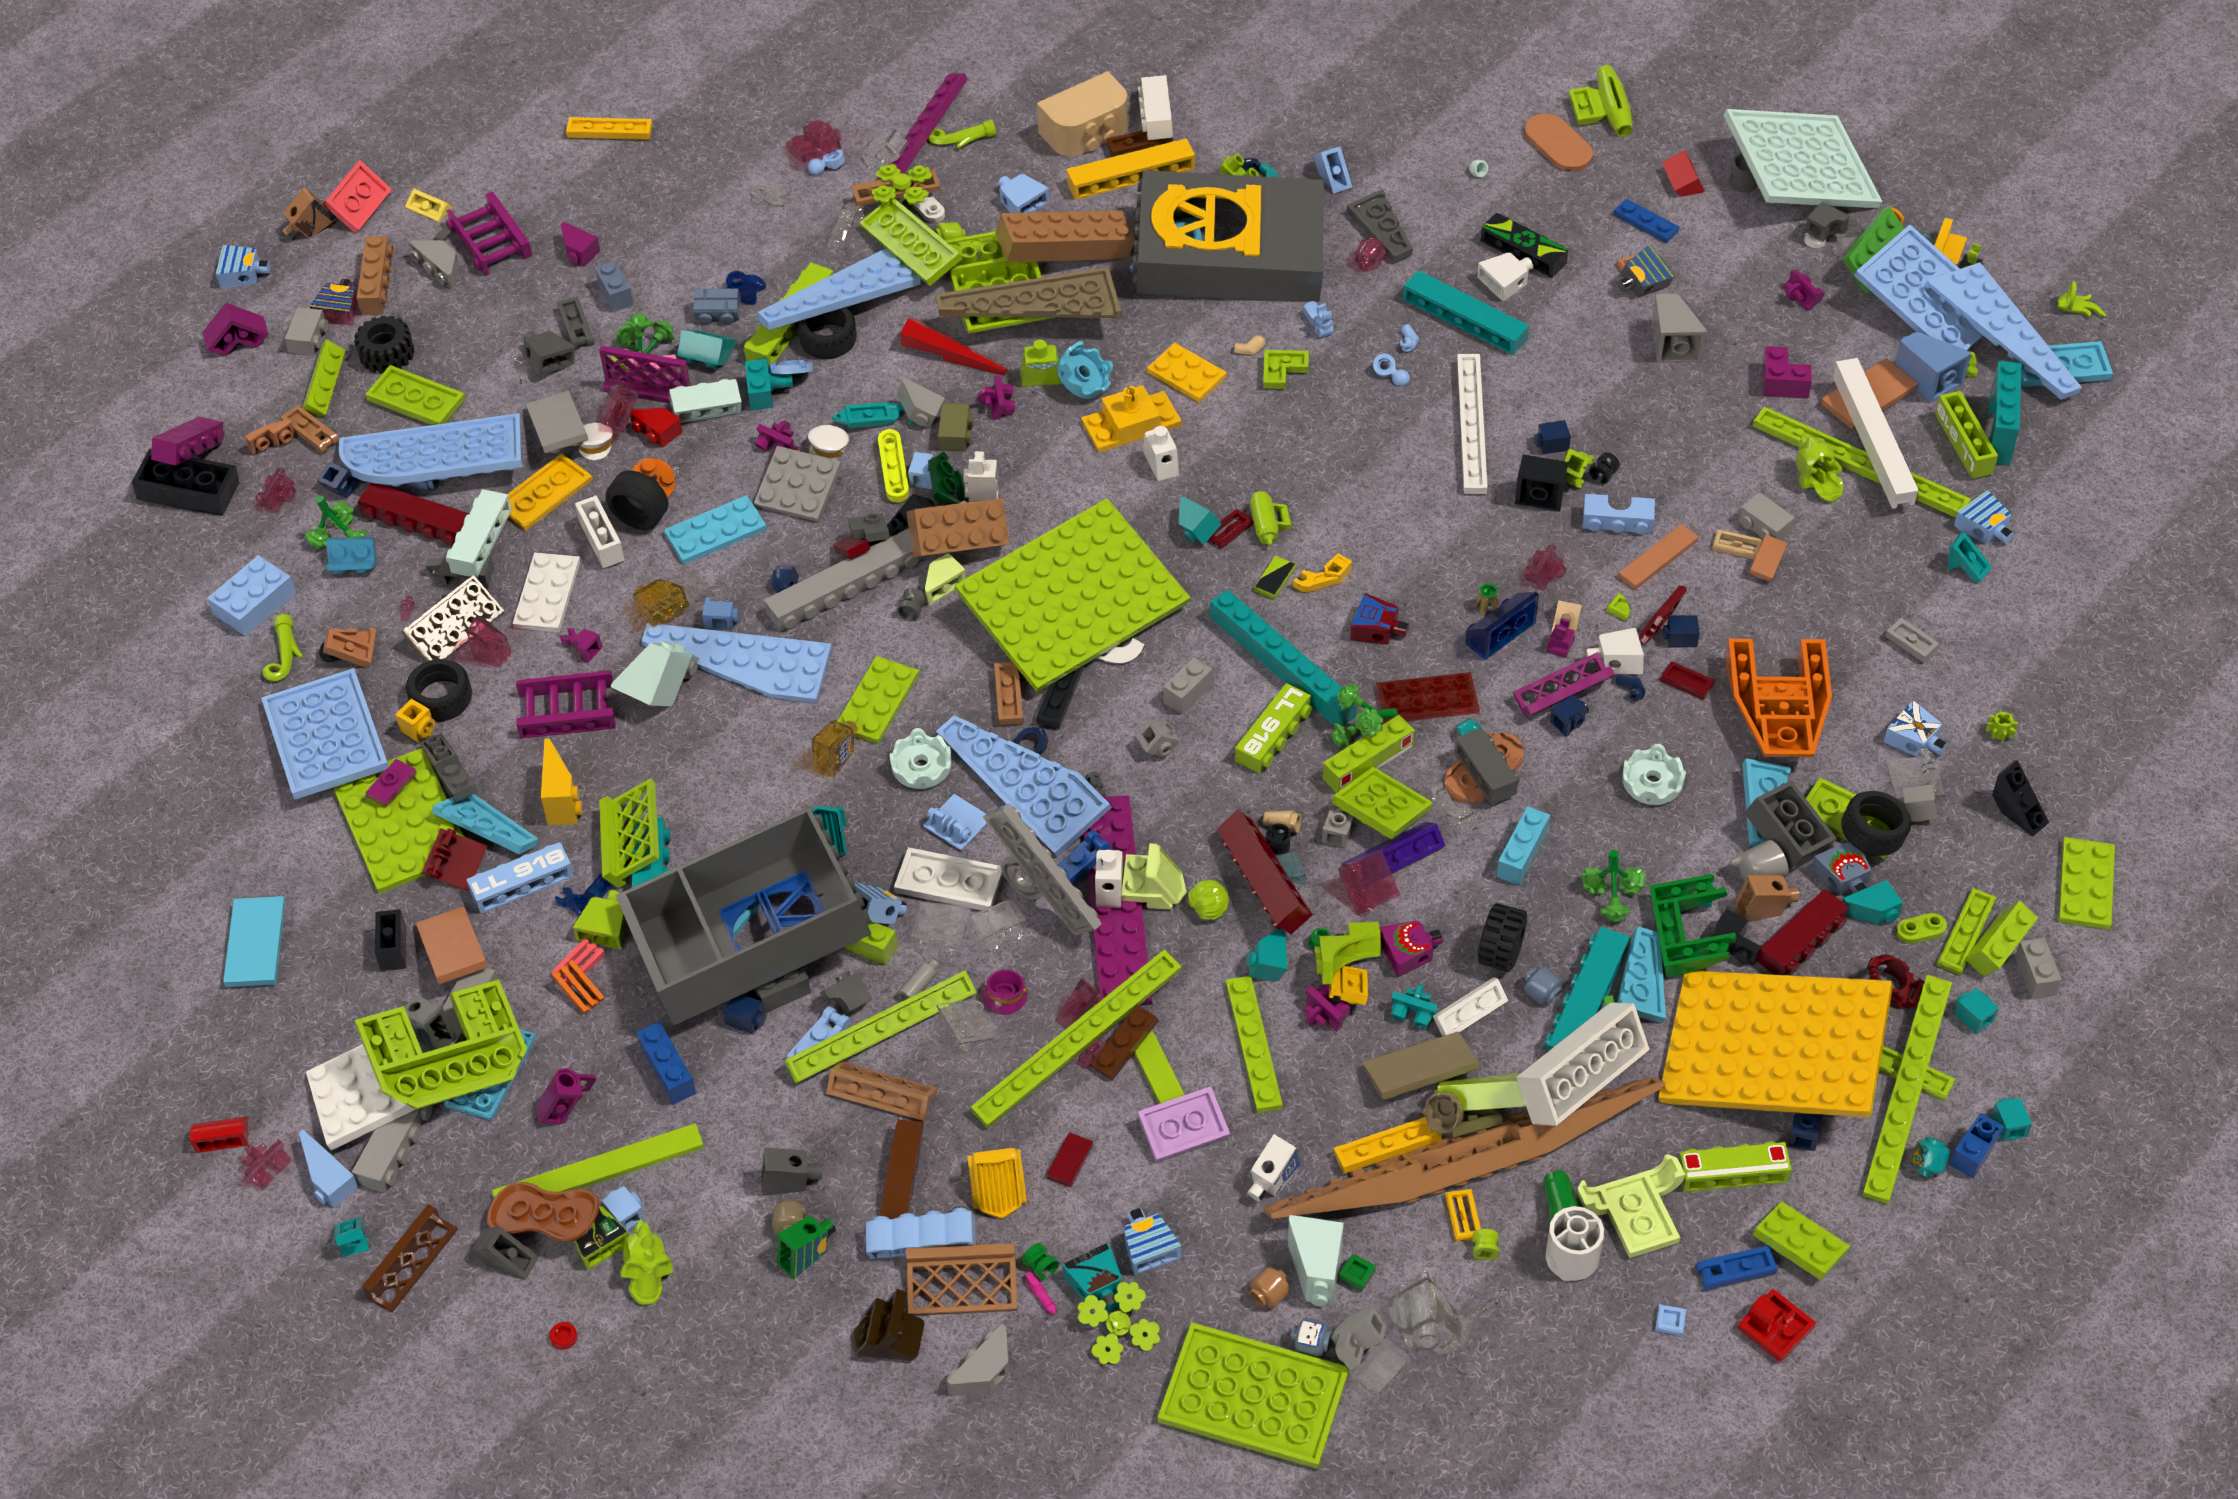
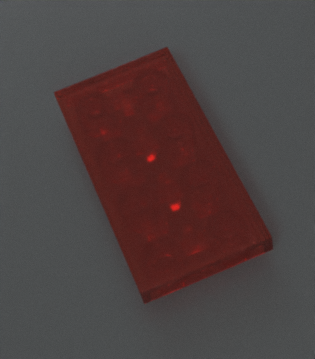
[1376,672,1480,724]

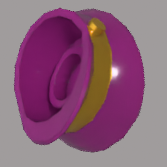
[982,970,1027,1014]

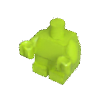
[1562,448,1595,489]

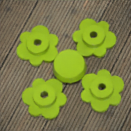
[872,164,932,204]
[1077,1282,1160,1365]

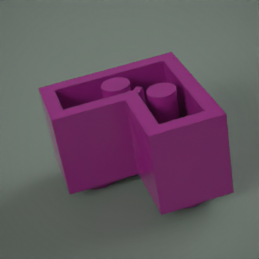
[202,303,268,356]
[1762,346,1812,398]

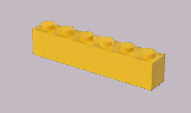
[1066,138,1195,200]

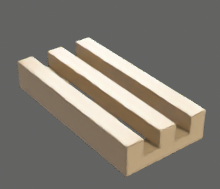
[1712,529,1763,560]

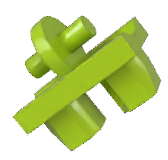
[1218,153,1259,176]

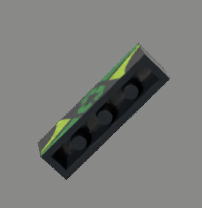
[1480,212,1568,278]

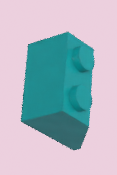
[677,329,738,369]

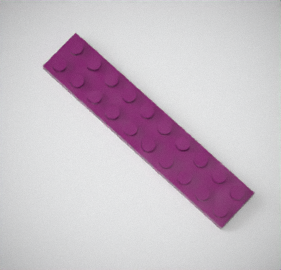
[1084,795,1152,1006]

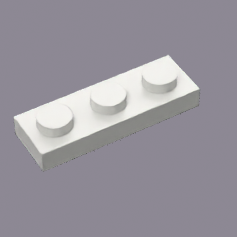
[1433,978,1508,1036]

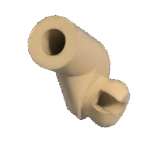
[1234,335,1266,355]

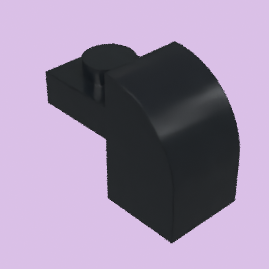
[1714,909,1761,966]

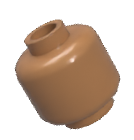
[1249,1267,1290,1308]

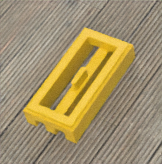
[1445,1189,1481,1242]

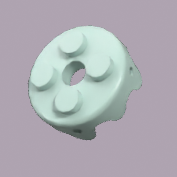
[890,728,952,789]
[1622,744,1686,805]

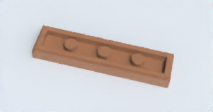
[1618,524,1699,590]

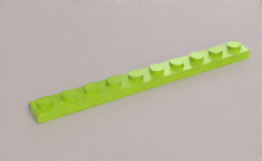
[1753,406,1971,518]
[971,949,1182,1129]
[1862,975,1952,1204]

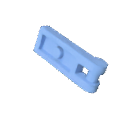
[786,1006,851,1058]

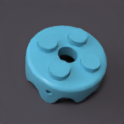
[1057,341,1113,399]

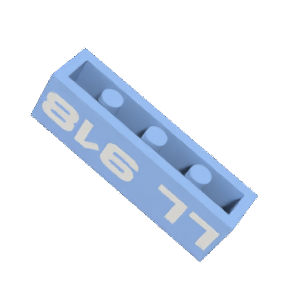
[467,842,574,914]

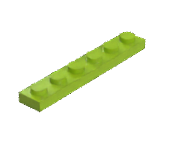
[1226,976,1283,1113]

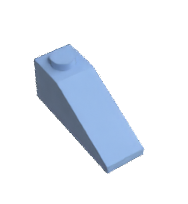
[299,1130,358,1208]

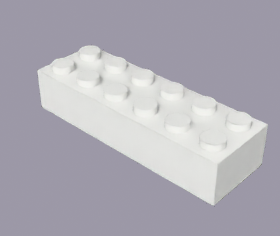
[1516,1003,1650,1126]

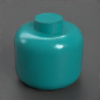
[1456,718,1481,736]

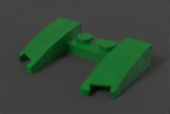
[1649,874,1736,978]

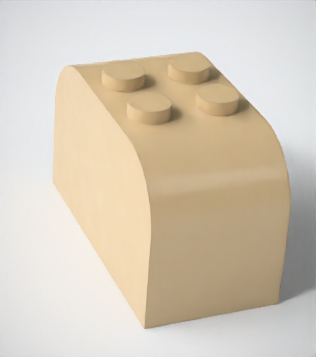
[1037,71,1128,156]

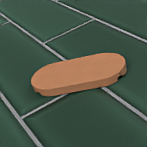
[1525,113,1593,171]
[1444,732,1524,804]

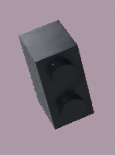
[375,909,406,970]

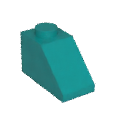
[1179,496,1221,545]
[1842,880,1903,924]
[1246,929,1288,981]

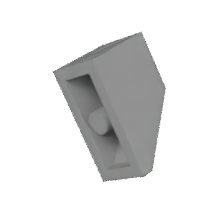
[897,378,944,428]

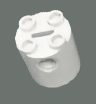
[1545,1206,1604,1281]

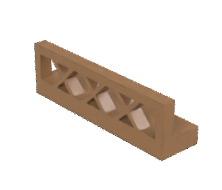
[852,169,941,207]
[826,1061,938,1121]

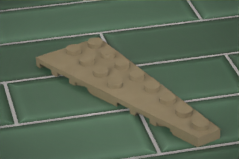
[935,267,1122,318]

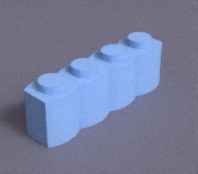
[866,1208,976,1259]

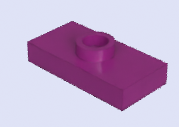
[365,759,417,807]

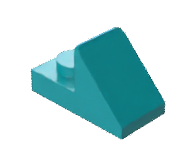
[1948,532,1992,583]
[335,1216,369,1258]

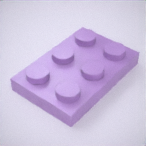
[1137,1086,1230,1162]

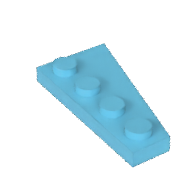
[432,794,538,854]

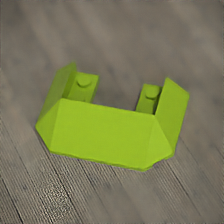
[354,979,527,1110]

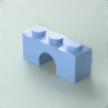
[1582,494,1655,534]

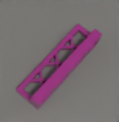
[1512,652,1615,718]

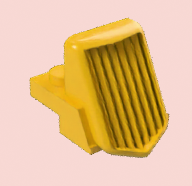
[968,1148,1027,1219]

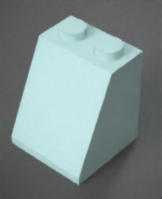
[611,640,692,707]
[1288,1215,1344,1307]

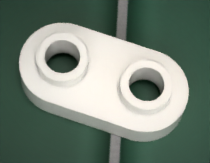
[912,193,945,223]

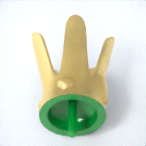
[1475,583,1499,616]

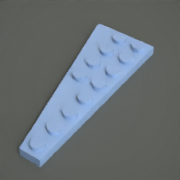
[757,249,920,330]
[1925,263,2082,400]

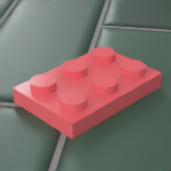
[323,160,392,233]

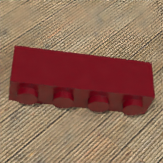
[1757,889,1848,976]

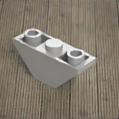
[409,240,459,289]
[947,1324,1009,1396]

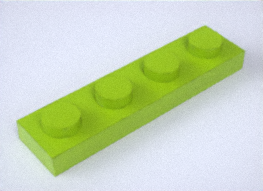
[302,339,346,418]

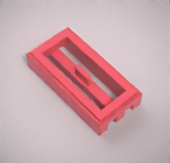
[551,938,605,988]

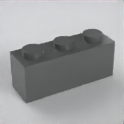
[1454,727,1519,805]

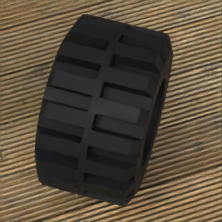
[354,316,415,374]
[1478,903,1527,972]

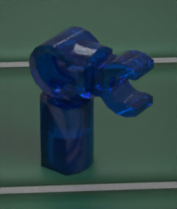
[555,873,613,916]

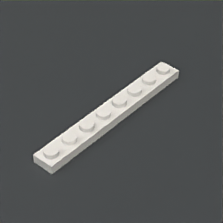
[1457,354,1487,494]

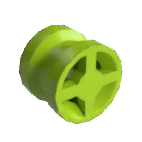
[1472,1229,1500,1260]

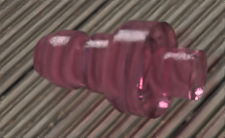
[400,596,415,621]

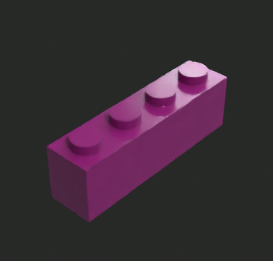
[151,416,225,465]

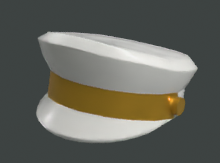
[578,423,613,460]
[808,425,849,459]

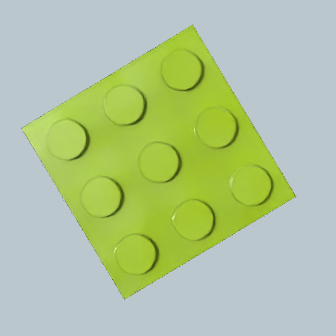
[1331,767,1433,839]

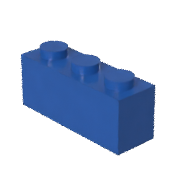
[636,1021,696,1105]

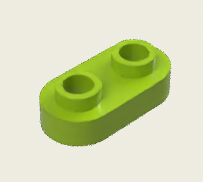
[1896,913,1947,944]

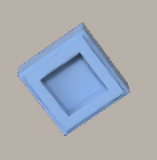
[1655,1304,1687,1337]

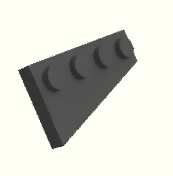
[1347,189,1413,263]

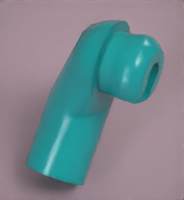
[1259,162,1279,177]

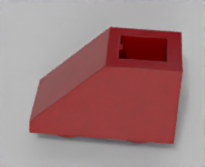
[629,408,682,448]

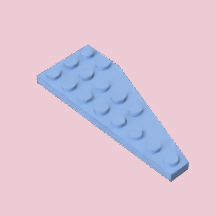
[642,623,832,703]
[936,715,1112,857]

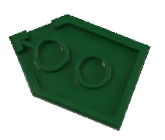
[928,452,968,505]

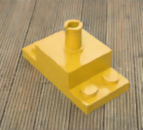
[1081,385,1182,453]

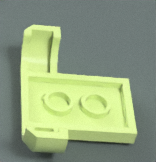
[1577,1154,1685,1258]

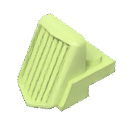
[1121,843,1186,910]

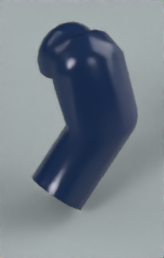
[1616,674,1645,701]

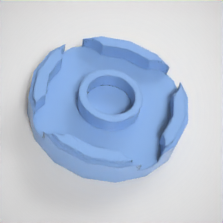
[768,360,813,374]

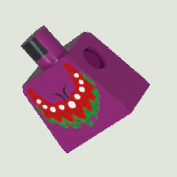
[1379,920,1443,978]

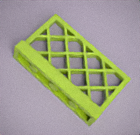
[599,778,659,888]

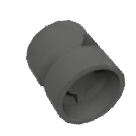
[1729,153,1757,193]

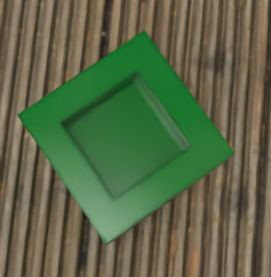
[1339,1253,1376,1291]

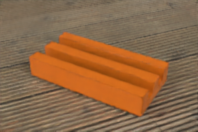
[552,960,604,1014]

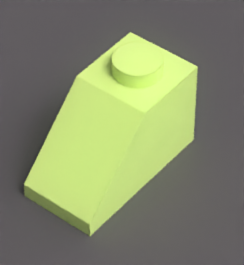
[925,553,966,605]

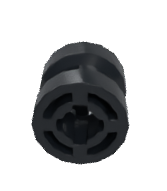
[1589,452,1620,484]
[1266,823,1291,857]

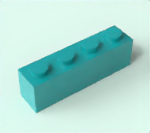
[632,817,671,888]

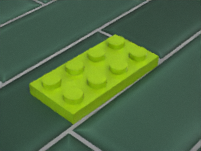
[365,365,466,425]
[835,656,920,744]
[1806,778,1890,860]
[2058,837,2115,930]

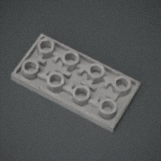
[526,391,588,453]

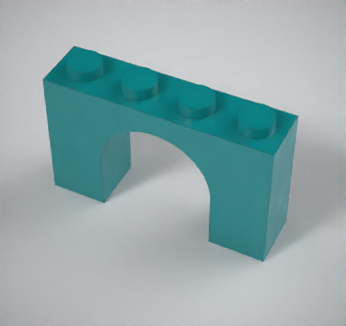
[1988,361,2022,466]

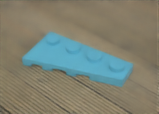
[1742,758,1791,847]
[1617,926,1666,1023]

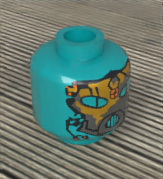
[1911,1136,1950,1178]

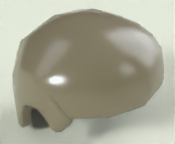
[1423,1091,1464,1134]

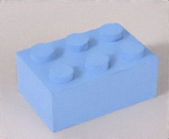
[207,555,296,636]

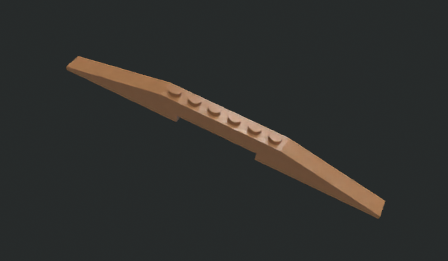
[1263,1076,1665,1219]

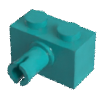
[745,359,793,411]

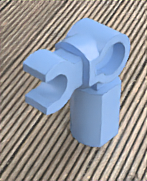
[1303,301,1334,338]

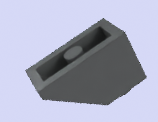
[470,1226,539,1280]

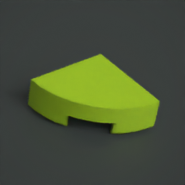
[1606,593,1630,622]

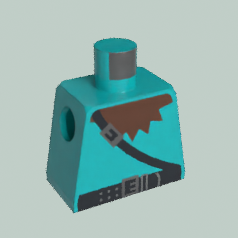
[1062,1242,1122,1312]

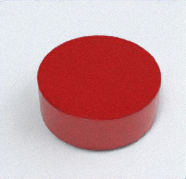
[549,1322,578,1350]

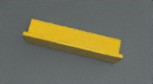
[1934,218,1967,266]

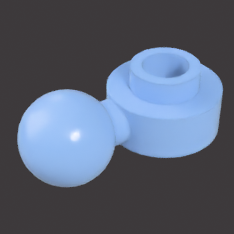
[808,149,845,175]
[1373,353,1410,386]

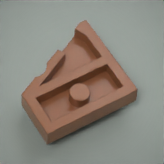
[323,628,376,668]

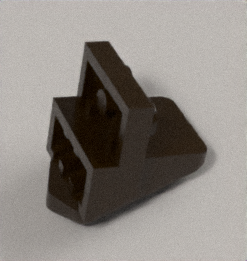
[851,1289,924,1361]

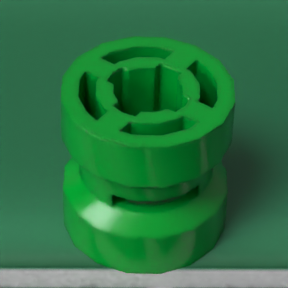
[1022,1243,1059,1281]

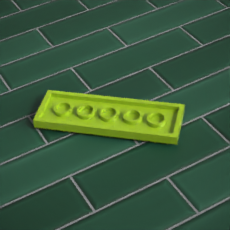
[859,198,963,286]

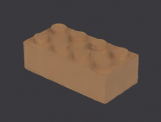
[907,498,1009,558]

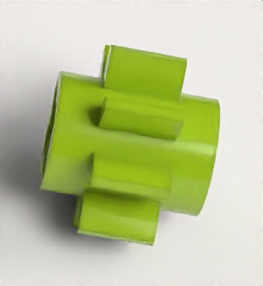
[1986,711,2018,742]

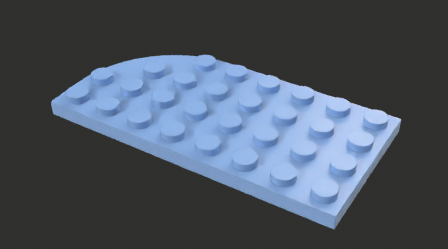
[339,413,522,486]

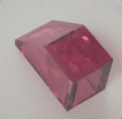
[466,615,511,667]

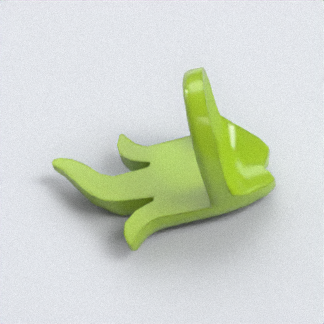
[2057,281,2107,318]

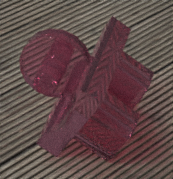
[255,468,296,513]
[1524,544,1566,591]
[243,1139,291,1189]

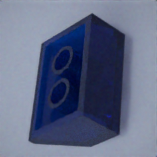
[1465,592,1539,660]

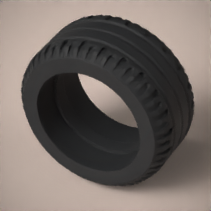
[798,307,857,359]
[605,471,669,529]
[406,659,472,722]
[1841,791,1911,856]

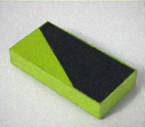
[1254,555,1296,600]

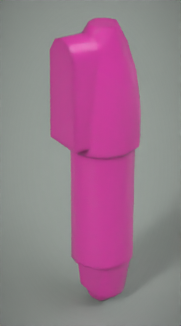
[1026,1272,1057,1314]

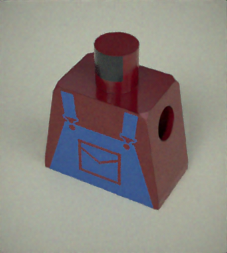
[1350,593,1409,645]

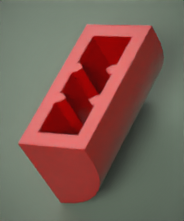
[1662,150,1705,196]
[190,1117,248,1153]

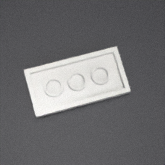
[513,553,580,633]
[894,847,1003,912]

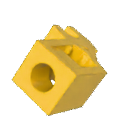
[1293,553,1352,593]

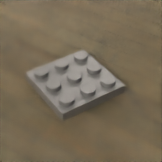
[754,446,842,522]

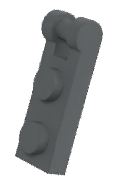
[557,296,594,349]

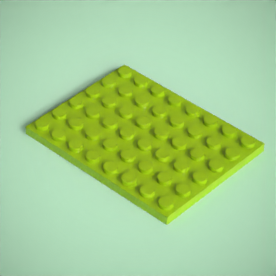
[954,498,1191,692]

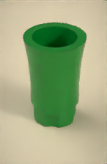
[1543,1170,1580,1228]

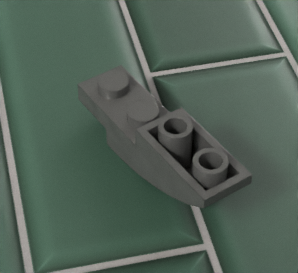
[420,733,478,802]

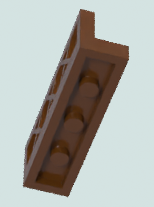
[362,1204,458,1313]

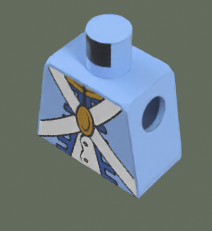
[1884,701,1948,758]

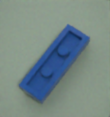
[1613,198,1680,243]

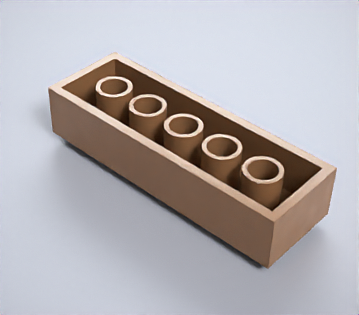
[996,210,1135,262]

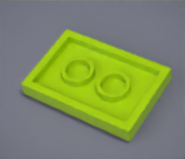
[1753,1201,1850,1281]

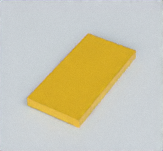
[508,453,593,531]

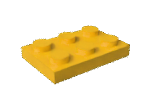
[1147,343,1227,403]

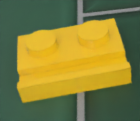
[1329,966,1368,1005]

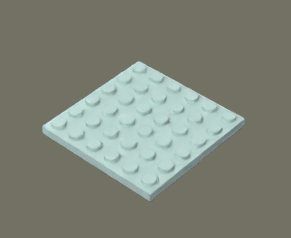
[1723,109,1882,208]

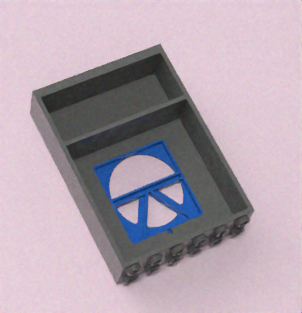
[616,807,872,1026]

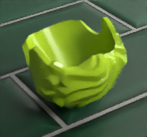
[1188,880,1229,920]

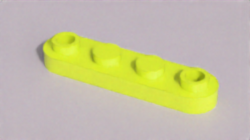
[878,429,909,503]

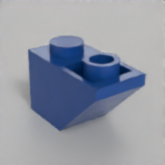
[1950,1113,2004,1178]

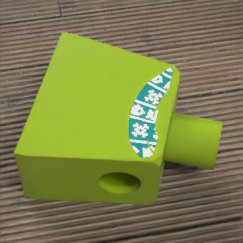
[1020,340,1063,387]

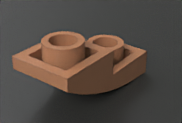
[244,420,296,455]
[1749,534,1787,582]

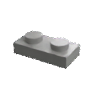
[1885,618,1940,663]

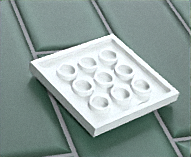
[306,1044,415,1150]

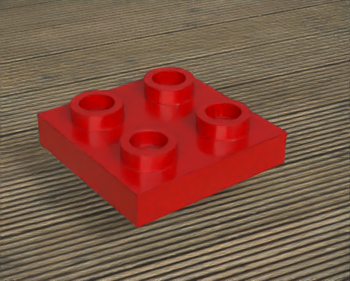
[1737,1289,1816,1363]

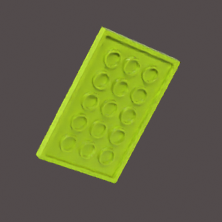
[333,748,464,894]
[1158,1322,1349,1469]

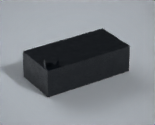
[132,448,240,516]

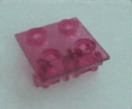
[1337,849,1400,915]

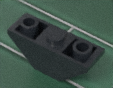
[1992,760,2049,836]

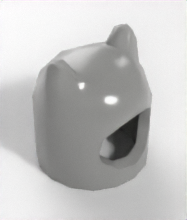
[1730,840,1789,881]

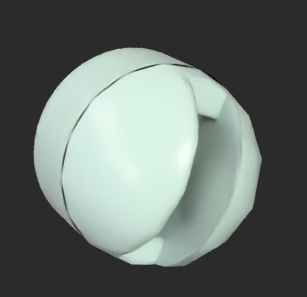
[1469,160,1488,177]

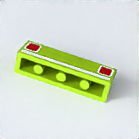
[1323,715,1415,793]
[1678,1141,1792,1192]

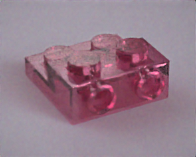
[785,120,841,163]

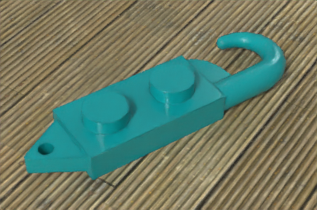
[832,402,916,429]

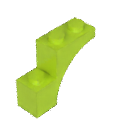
[1315,922,1381,984]

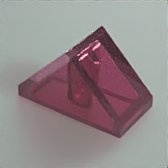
[1055,978,1101,1029]

